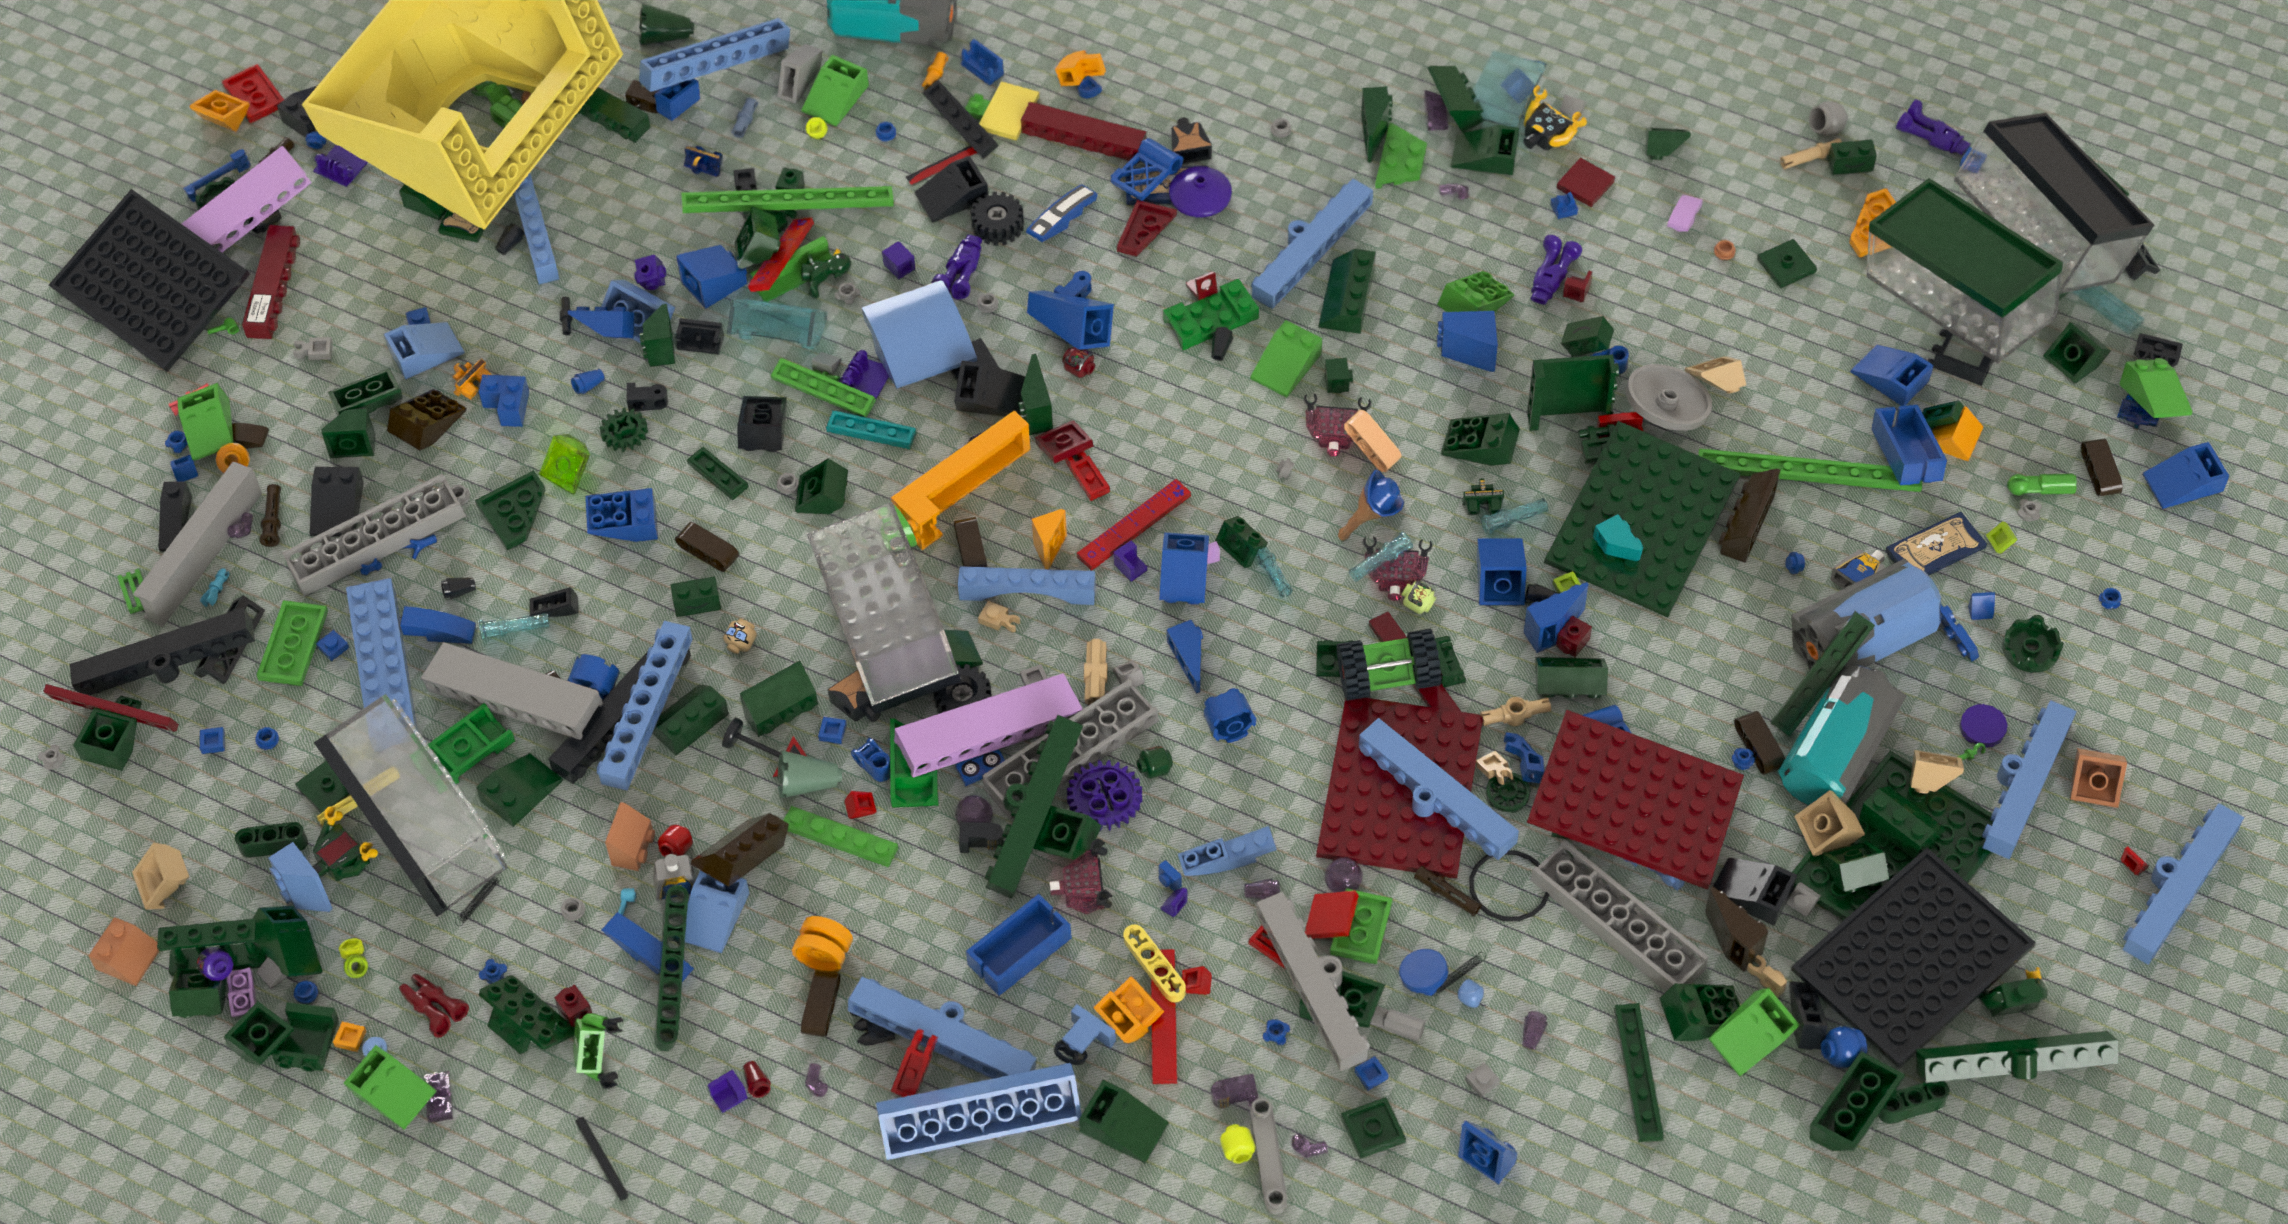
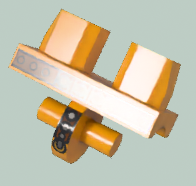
[453,359,492,400]

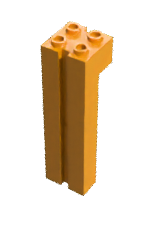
[891,411,1030,550]

